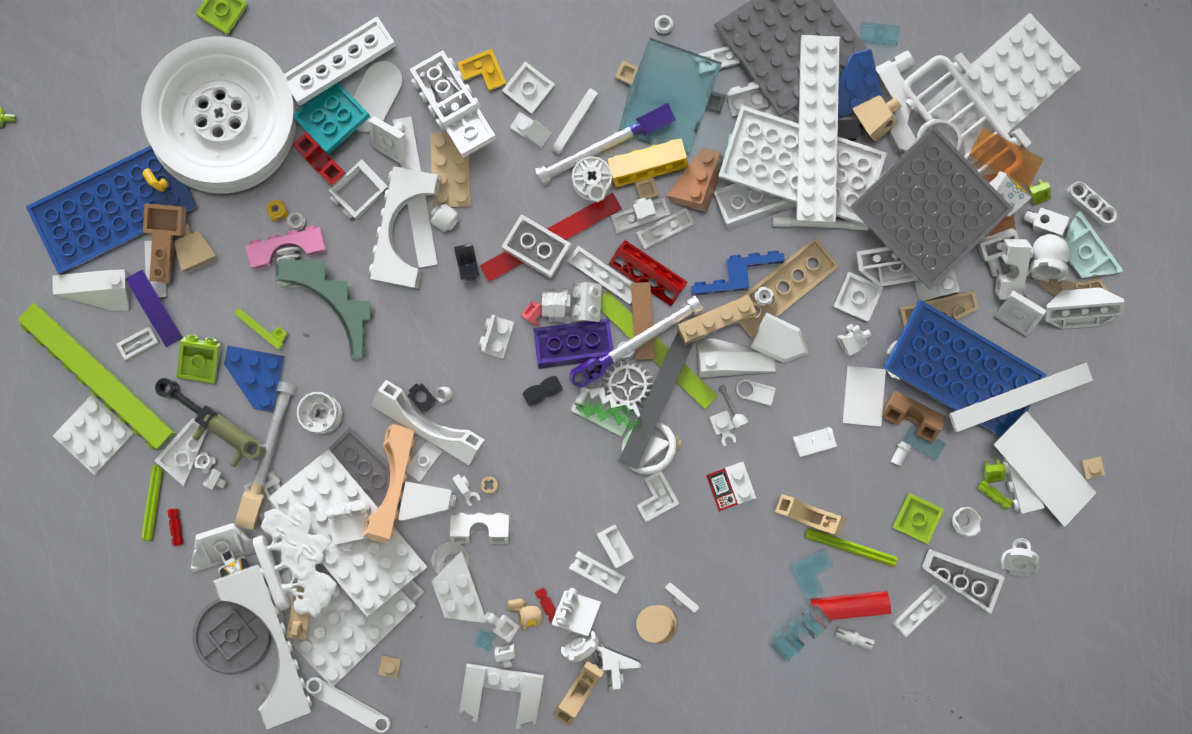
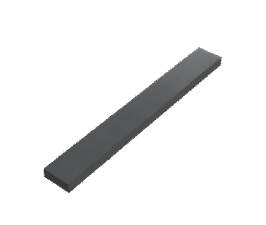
[618,332,694,469]

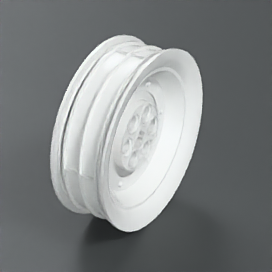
[141,36,296,194]

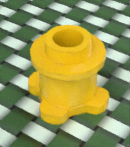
[266,200,289,222]

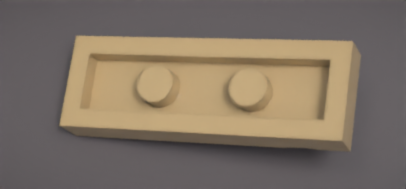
[286,579,311,640]

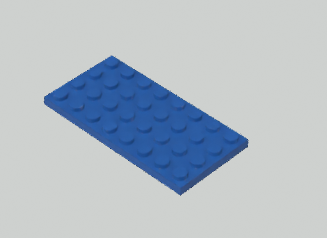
[26,145,197,275]
[883,300,1047,437]

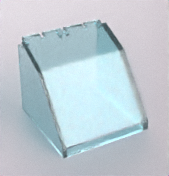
[619,38,722,155]

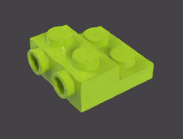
[176,335,221,384]

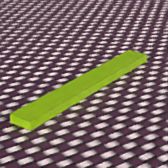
[600,290,718,410]

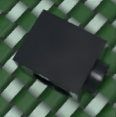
[837,119,863,141]
[407,383,438,414]

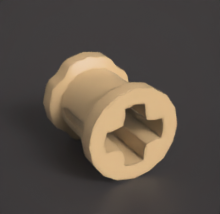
[481,477,498,494]

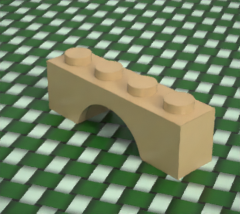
[677,295,756,346]

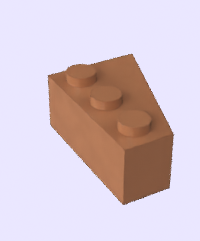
[666,148,724,212]

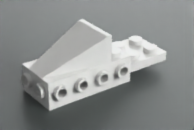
[410,51,497,158]

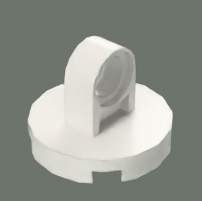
[1001,538,1040,577]
[561,629,599,664]

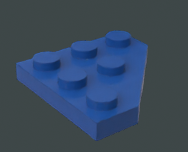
[838,49,883,117]
[224,346,285,413]

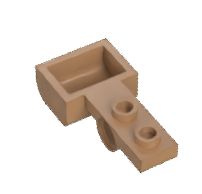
[143,204,186,283]

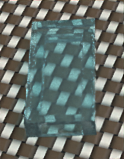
[903,424,946,460]

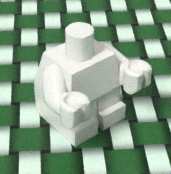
[837,324,872,356]

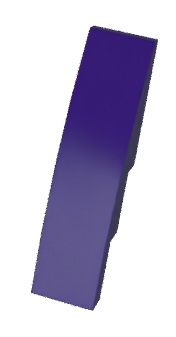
[126,269,183,347]

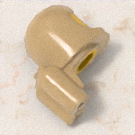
[506,599,543,631]

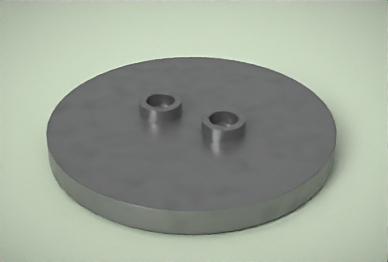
[193,599,271,675]

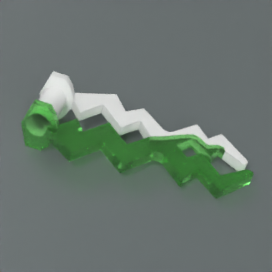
[574,387,641,430]

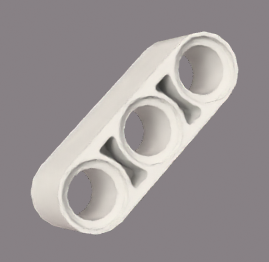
[1067,181,1117,226]

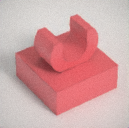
[521,300,546,326]

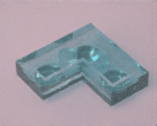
[789,549,833,601]

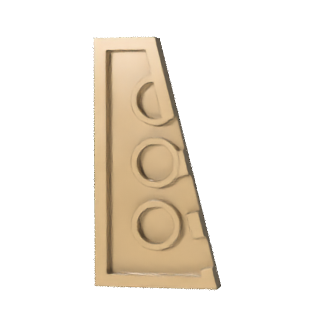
[899,290,979,328]

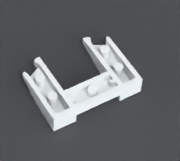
[459,664,544,729]

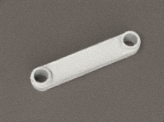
[306,677,391,733]

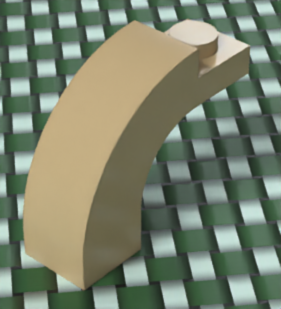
[775,494,846,536]
[553,661,604,726]

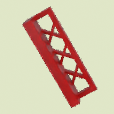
[609,240,688,306]

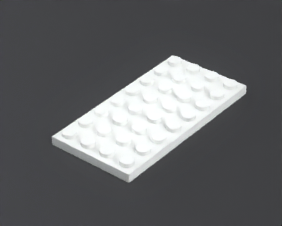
[917,13,1081,165]
[718,105,887,225]
[268,449,427,617]

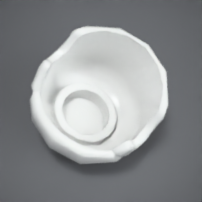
[952,507,982,536]

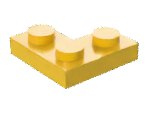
[457,49,507,92]

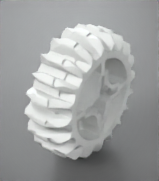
[602,359,653,411]

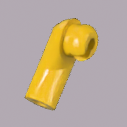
[142,169,169,192]

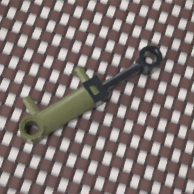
[155,378,266,467]

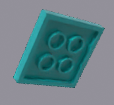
[293,82,371,155]

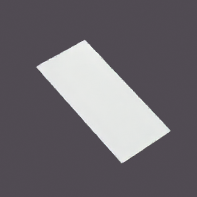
[994,411,1096,527]

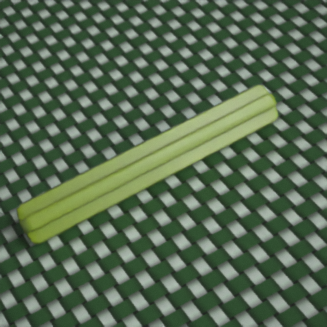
[141,465,163,541]

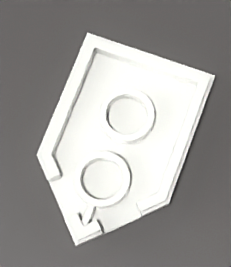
[750,312,809,363]

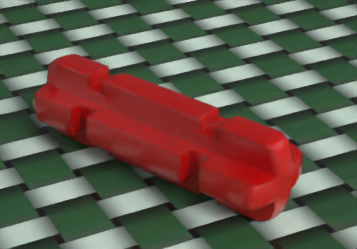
[167,508,183,546]
[535,588,556,624]

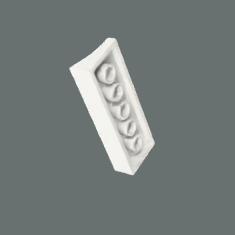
[713,183,797,231]

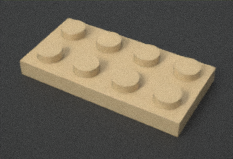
[430,132,471,209]

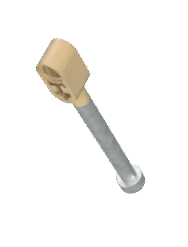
[235,381,297,531]

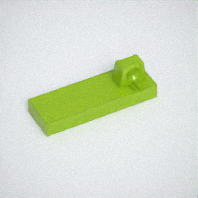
[234,307,288,351]

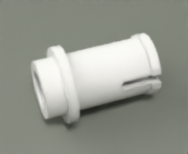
[890,441,911,467]

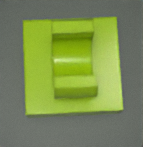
[1029,180,1051,205]
[984,459,1006,483]

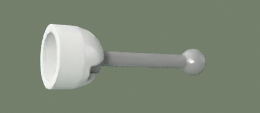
[719,385,749,430]

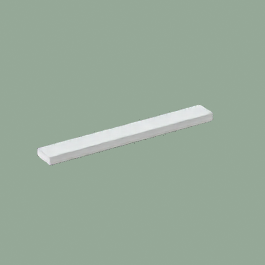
[393,117,438,269]
[949,363,1093,432]

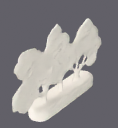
[253,504,337,618]

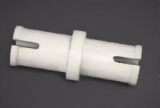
[834,626,875,652]

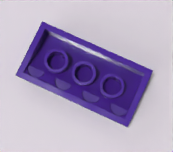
[533,318,613,369]

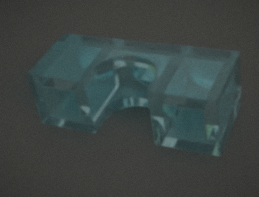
[771,604,832,663]

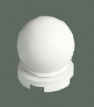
[1029,234,1070,282]

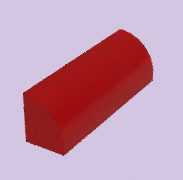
[810,591,892,622]

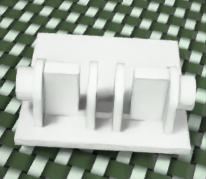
[326,499,368,545]
[551,588,601,636]

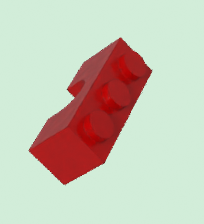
[292,132,346,187]

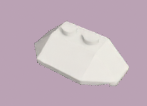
[856,246,918,287]
[1045,288,1124,329]

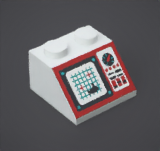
[706,462,756,511]

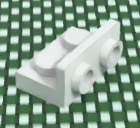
[726,82,769,117]
[479,315,514,359]

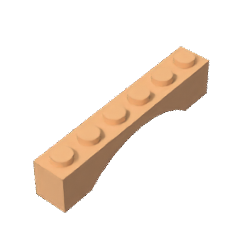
[362,424,415,543]

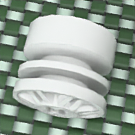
[572,156,612,201]
[297,392,343,435]

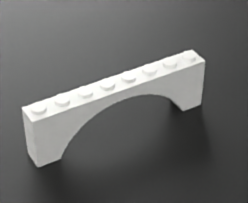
[213,565,312,729]

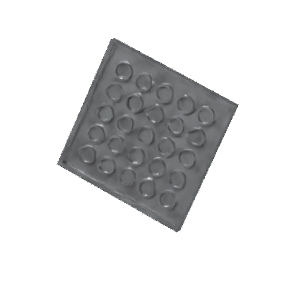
[714,0,867,117]
[849,125,1014,290]

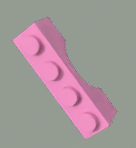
[245,225,327,270]

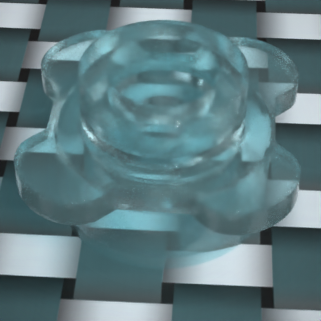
[474,629,495,651]

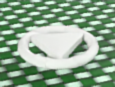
[622,422,676,475]

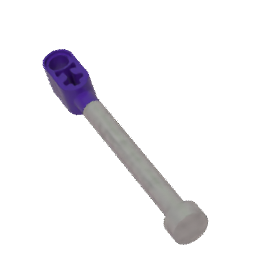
[535,103,676,186]
[569,296,704,388]

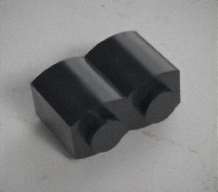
[523,376,563,408]

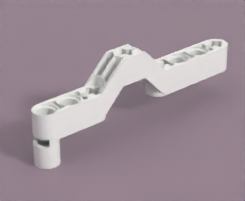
[876,51,916,154]

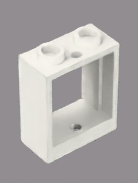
[328,159,389,221]

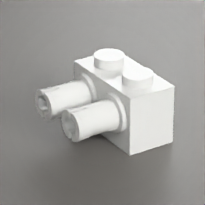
[977,228,1019,276]

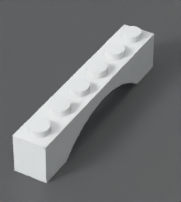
[371,380,484,465]

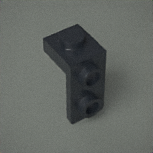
[454,243,480,281]

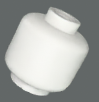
[430,204,459,232]

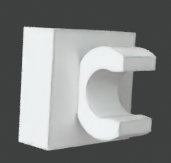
[203,467,226,490]
[494,643,516,668]

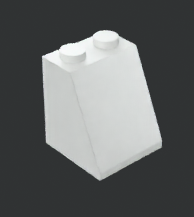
[398,482,457,522]

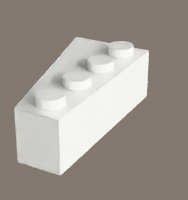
[922,549,1005,614]

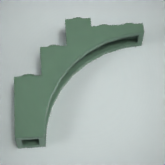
[275,259,373,360]

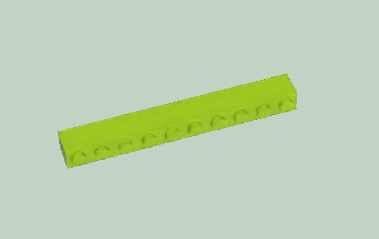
[17,303,176,450]

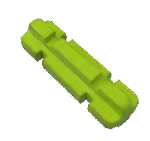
[977,481,1013,509]

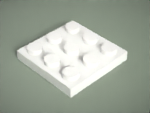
[53,394,135,475]

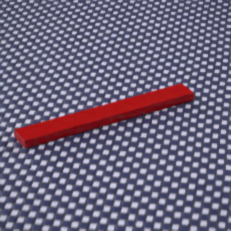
[479,192,622,282]

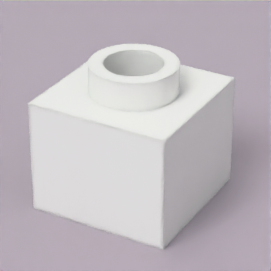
[633,197,656,222]

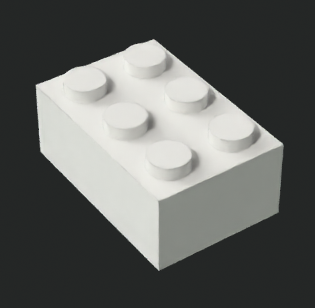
[501,214,571,279]

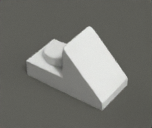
[509,112,552,149]

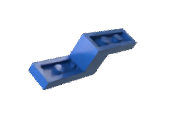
[691,251,785,296]

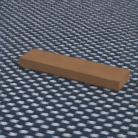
[631,282,655,360]

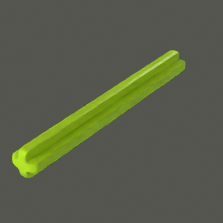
[805,528,898,567]

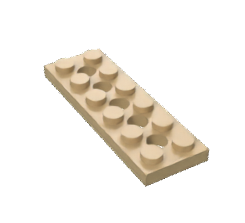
[739,237,840,338]

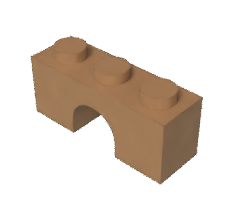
[881,390,946,443]

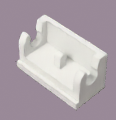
[793,427,837,458]
[597,525,634,568]

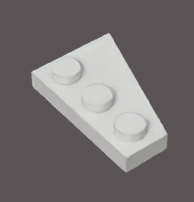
[154,417,208,486]

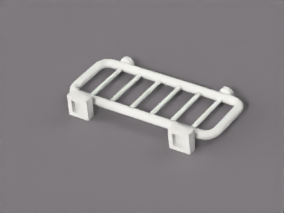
[903,52,1031,185]

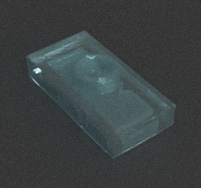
[860,22,900,46]

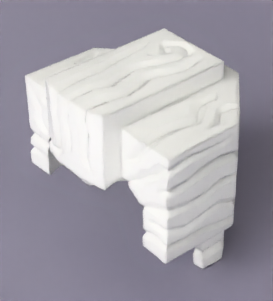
[542,288,571,322]

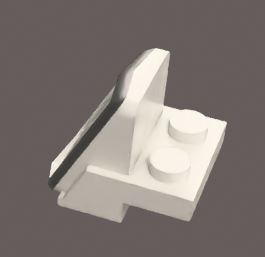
[595,644,641,692]

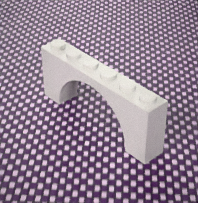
[369,166,441,289]

